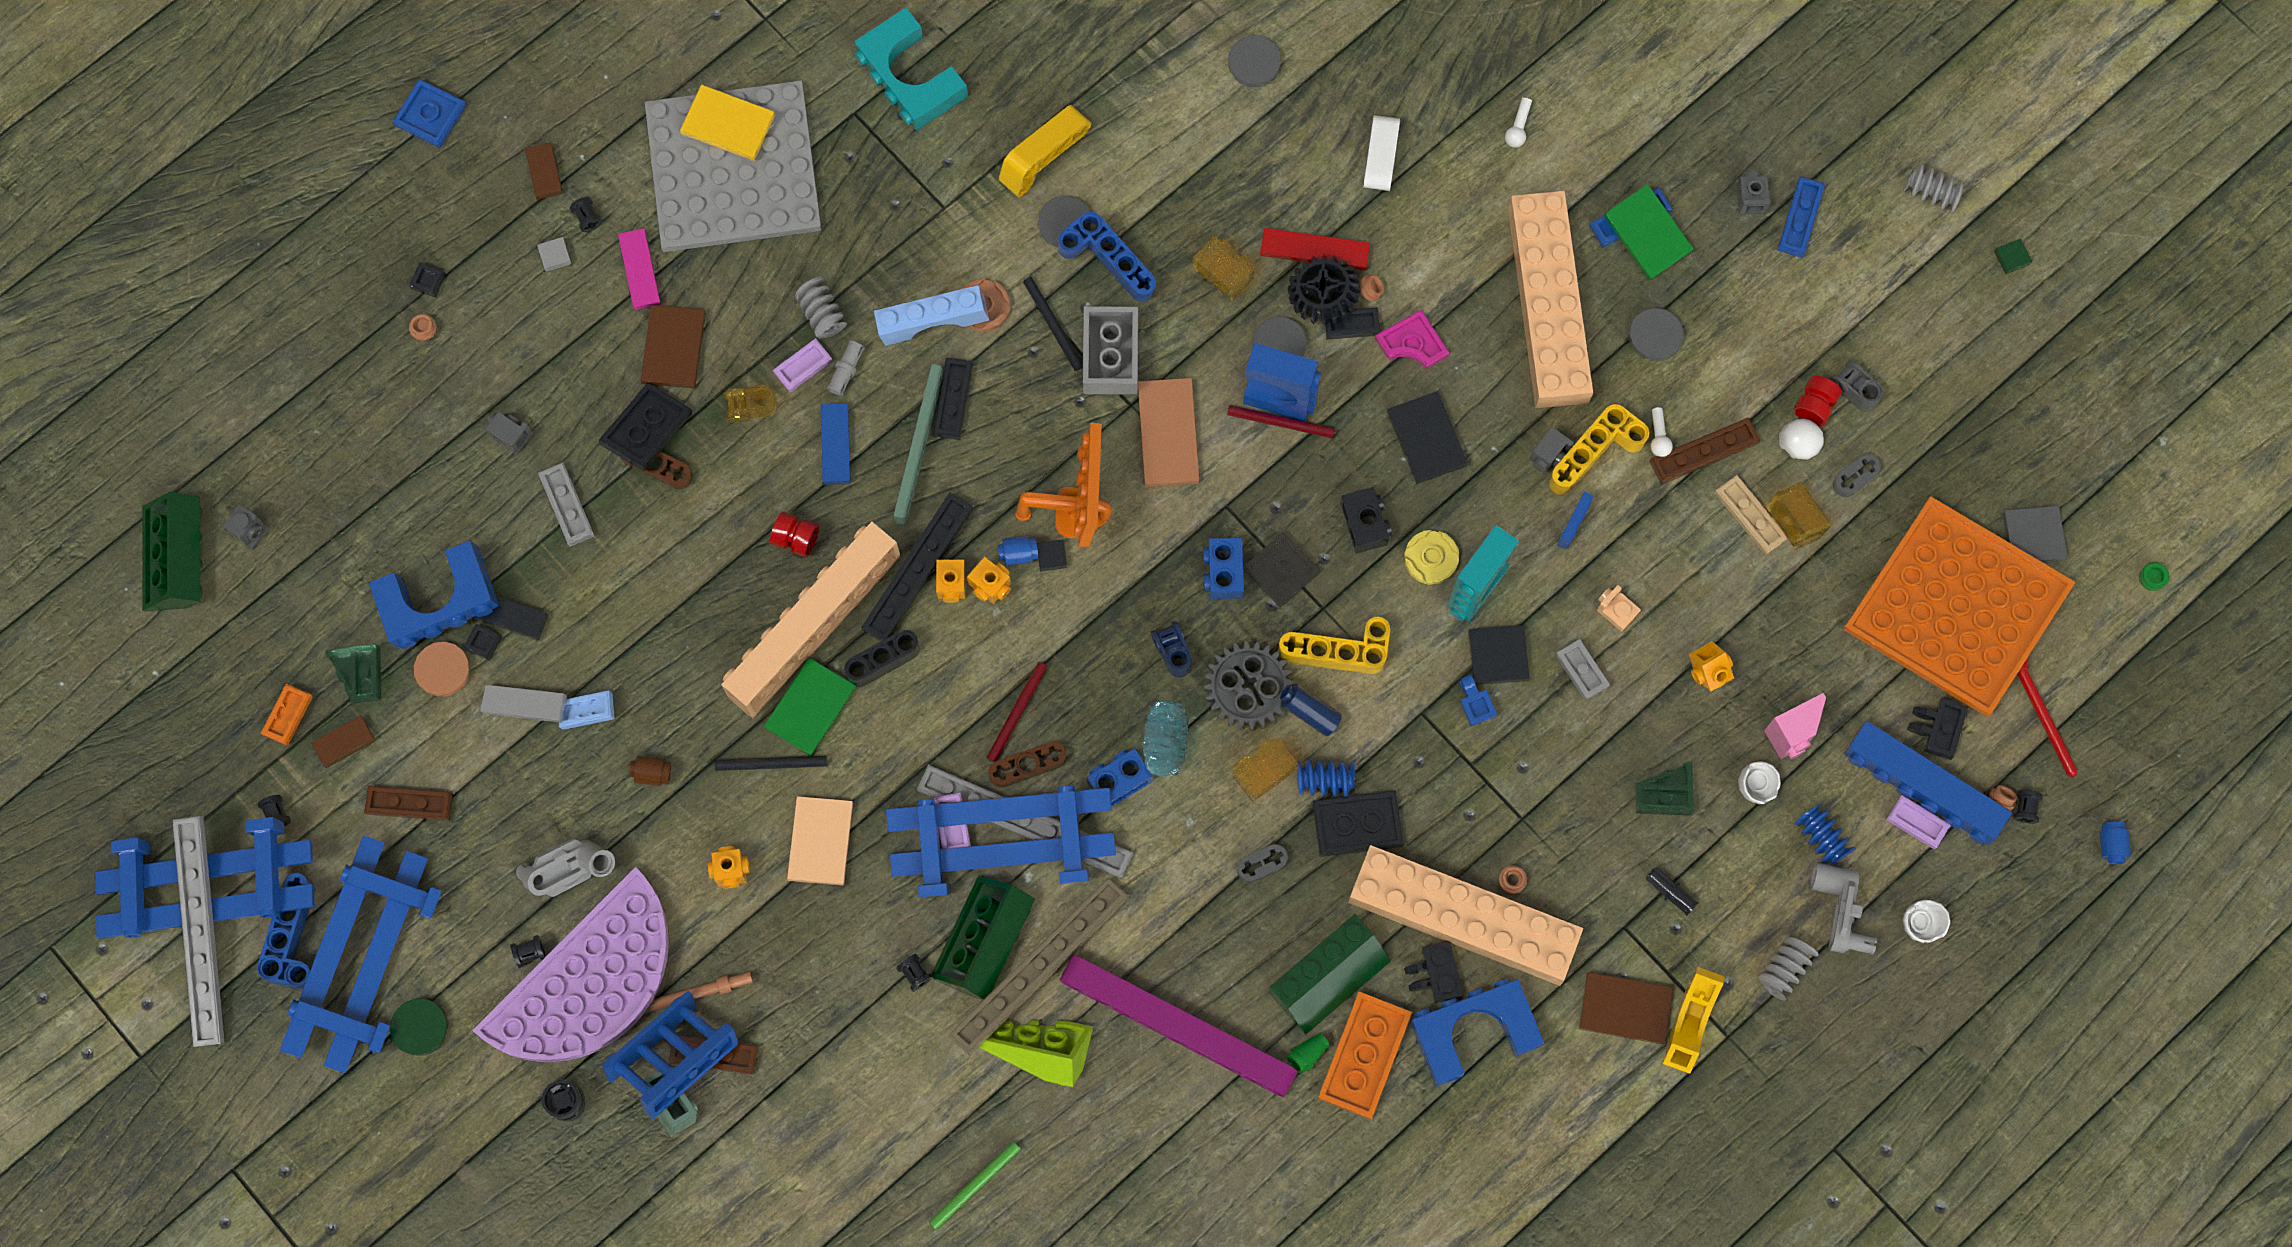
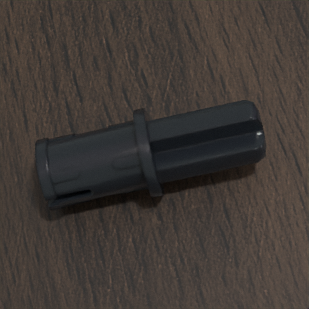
[1646,867,1698,916]

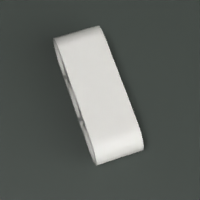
[1363,115,1400,191]

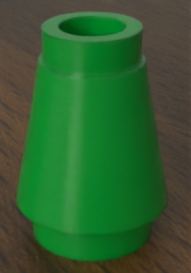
[1287,1033,1330,1074]

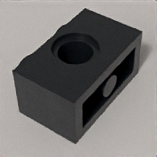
[1340,487,1392,554]

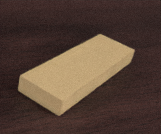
[1714,475,1789,556]

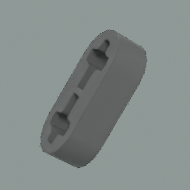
[1833,454,1881,497]
[1237,844,1288,883]

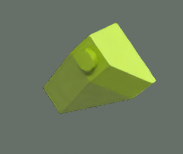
[979,1020,1092,1087]

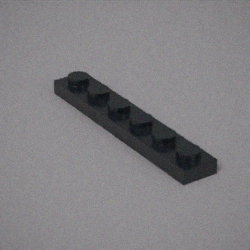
[861,492,973,641]

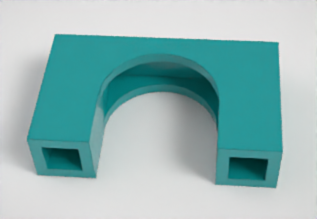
[854,8,968,131]
[1447,525,1519,623]

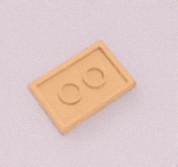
[787,796,853,885]

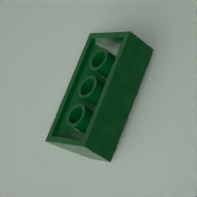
[142,492,202,612]
[931,876,1035,1000]
[1268,914,1391,1035]

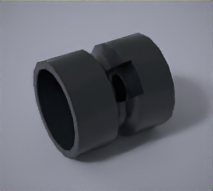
[541,1080,586,1122]

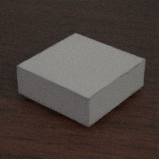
[537,237,572,272]

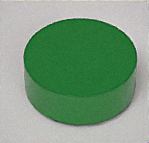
[2139,562,2169,591]

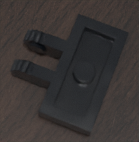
[1907,698,1968,760]
[1404,941,1464,1004]

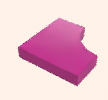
[1375,310,1449,369]

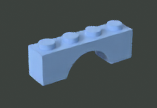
[874,285,989,346]

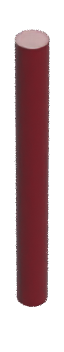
[1227,405,1335,439]
[986,662,1047,763]

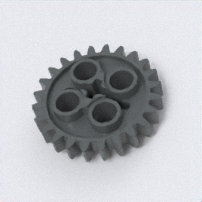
[1204,641,1294,731]

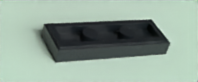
[933,358,973,440]
[472,596,548,641]

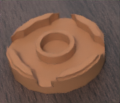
[962,279,1010,332]
[414,642,470,697]

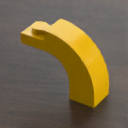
[1663,967,1725,1074]

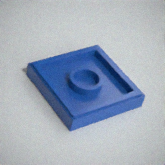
[392,79,466,148]

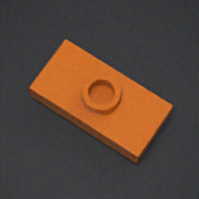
[260,684,313,746]

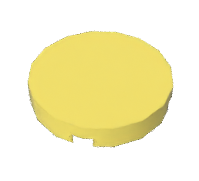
[1404,530,1459,585]

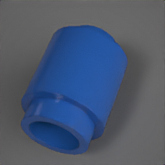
[998,535,1038,566]
[2099,822,2131,864]

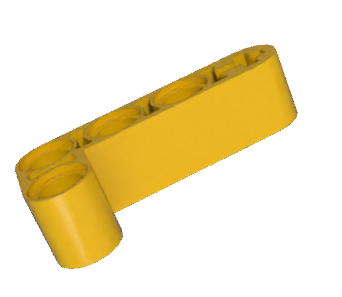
[999,105,1092,198]
[1549,404,1649,495]
[1278,617,1390,674]

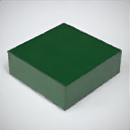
[1994,239,2032,274]

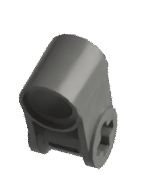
[1830,360,1883,412]

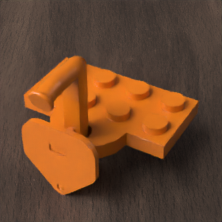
[1015,423,1112,548]

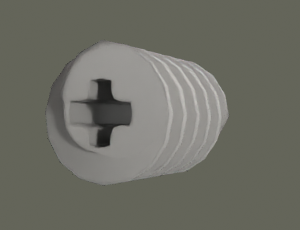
[1902,163,1964,214]
[795,277,847,338]
[1758,937,1819,1001]

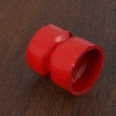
[1793,375,1842,426]
[770,511,819,558]

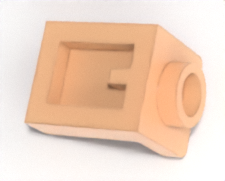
[1597,585,1641,632]

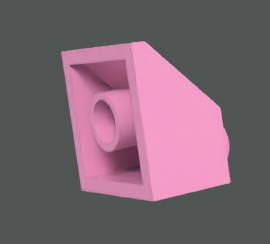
[1764,693,1826,759]

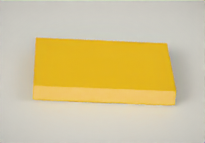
[680,85,775,161]

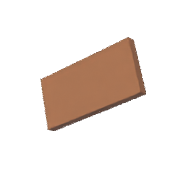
[1138,378,1199,487]

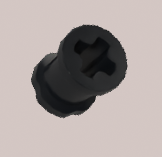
[569,197,603,233]
[2013,790,2043,824]
[257,795,291,827]
[510,935,546,968]
[896,954,933,992]

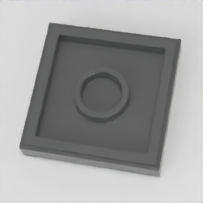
[2002,506,2068,563]

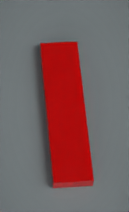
[1260,228,1370,271]

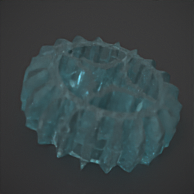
[1143,701,1189,777]

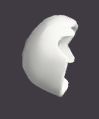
[1779,419,1824,460]
[1738,761,1781,804]
[1902,900,1951,943]

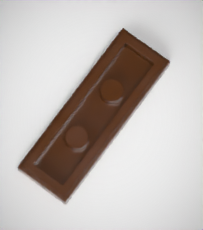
[364,786,453,821]
[668,1035,759,1075]

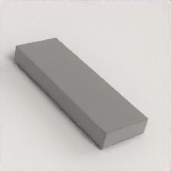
[538,462,595,547]
[480,685,567,723]

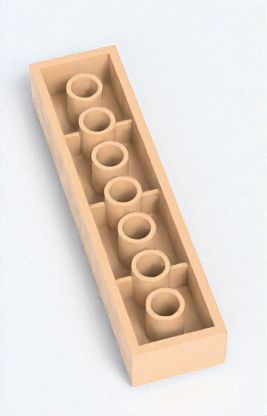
[1508,191,1593,409]
[721,522,901,719]
[1348,845,1583,986]

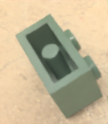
[642,1070,698,1138]

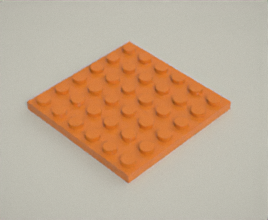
[1844,496,2076,718]

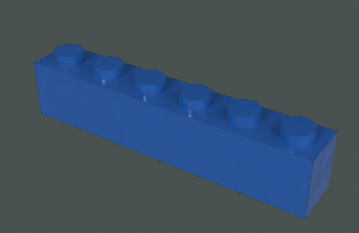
[1844,721,2012,845]

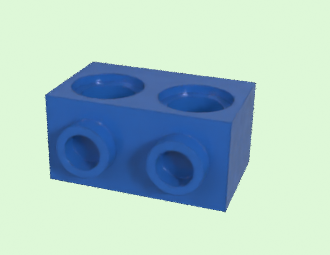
[1203,538,1244,599]
[1087,749,1153,807]

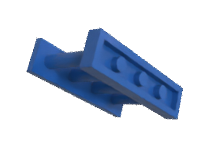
[602,991,738,1119]

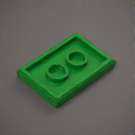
[1603,184,1694,281]
[764,658,856,756]

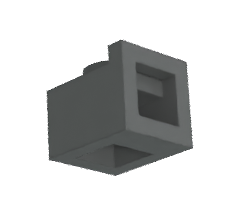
[1737,172,1770,215]
[486,412,533,455]
[1530,427,1574,473]
[222,505,269,550]

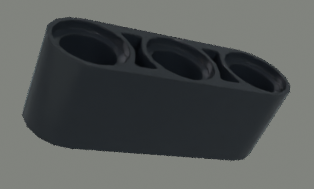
[844,630,920,687]

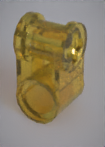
[723,385,778,422]

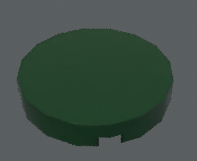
[390,999,448,1056]

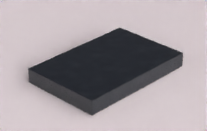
[599,382,692,472]
[1387,391,1468,484]
[1312,790,1404,857]

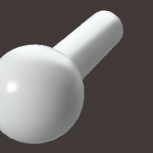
[1505,97,1532,148]
[1651,407,1673,457]

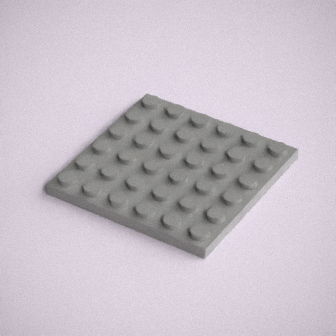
[645,81,822,252]

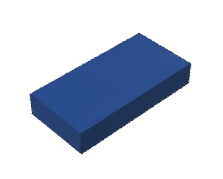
[1557,491,1594,550]

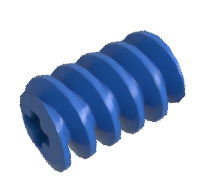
[1297,759,1355,797]
[1795,803,1856,865]

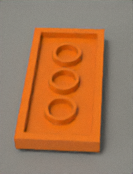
[1318,992,1412,1120]

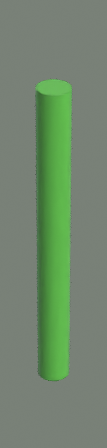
[929,1141,1021,1230]

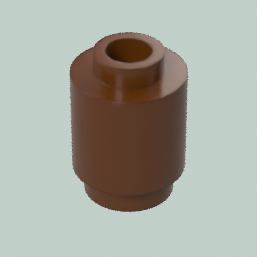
[629,756,671,786]

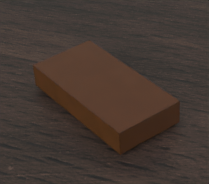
[525,142,563,200]
[311,715,376,768]

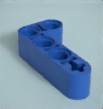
[1057,212,1156,302]
[257,873,315,991]

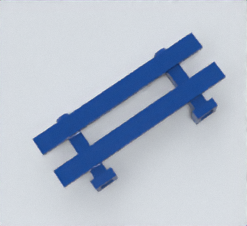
[886,785,1116,897]
[95,817,315,939]
[279,835,441,1073]

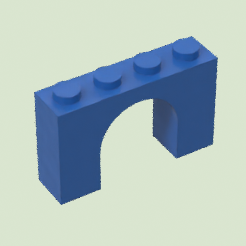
[1243,343,1321,422]
[369,541,500,649]
[1410,978,1544,1087]

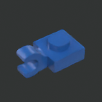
[1459,675,1497,727]

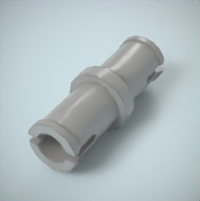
[827,340,865,396]

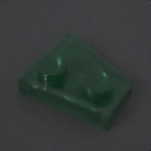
[326,644,381,703]
[1635,761,1694,816]

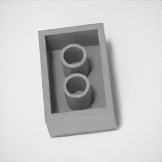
[1083,306,1138,394]

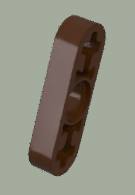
[620,452,693,489]
[988,742,1067,788]

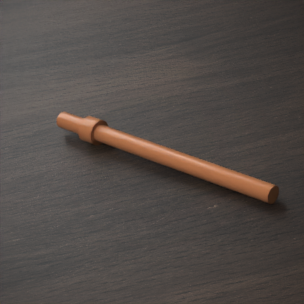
[644,972,753,1014]

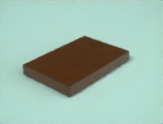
[640,305,705,389]
[1579,972,1673,1045]

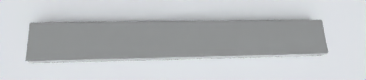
[917,765,1133,880]
[173,816,225,1047]

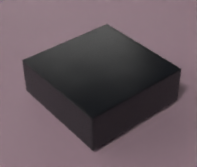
[409,262,446,298]
[1037,540,1067,572]
[463,624,502,661]

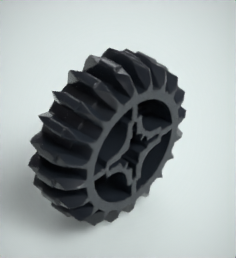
[1287,254,1361,326]

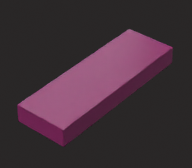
[618,228,661,310]

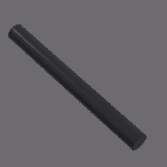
[1023,277,1083,371]
[715,756,827,771]

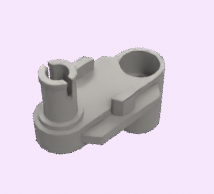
[516,838,615,897]
[1810,862,1877,955]

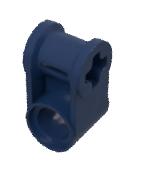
[1150,621,1192,678]

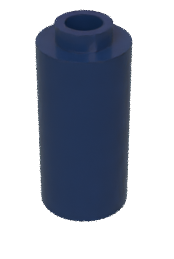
[1280,683,1342,736]

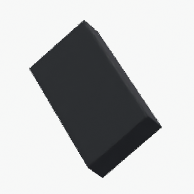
[1325,307,1380,340]

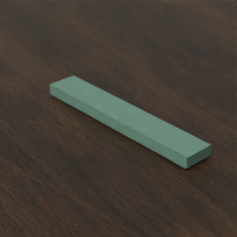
[894,364,943,526]

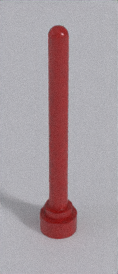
[2017,658,2078,777]

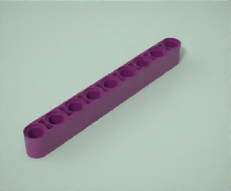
[1059,955,1297,1097]

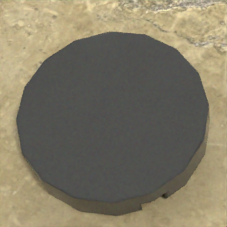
[1228,36,1280,87]
[1038,196,1091,248]
[1629,308,1684,362]
[1253,317,1306,357]

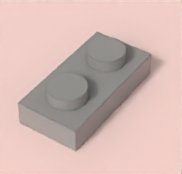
[1555,639,1610,701]

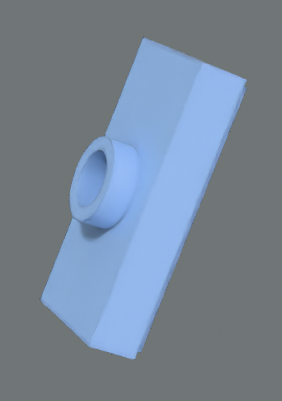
[559,690,615,730]

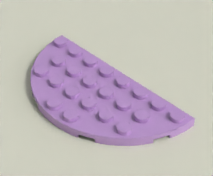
[472,867,669,1062]

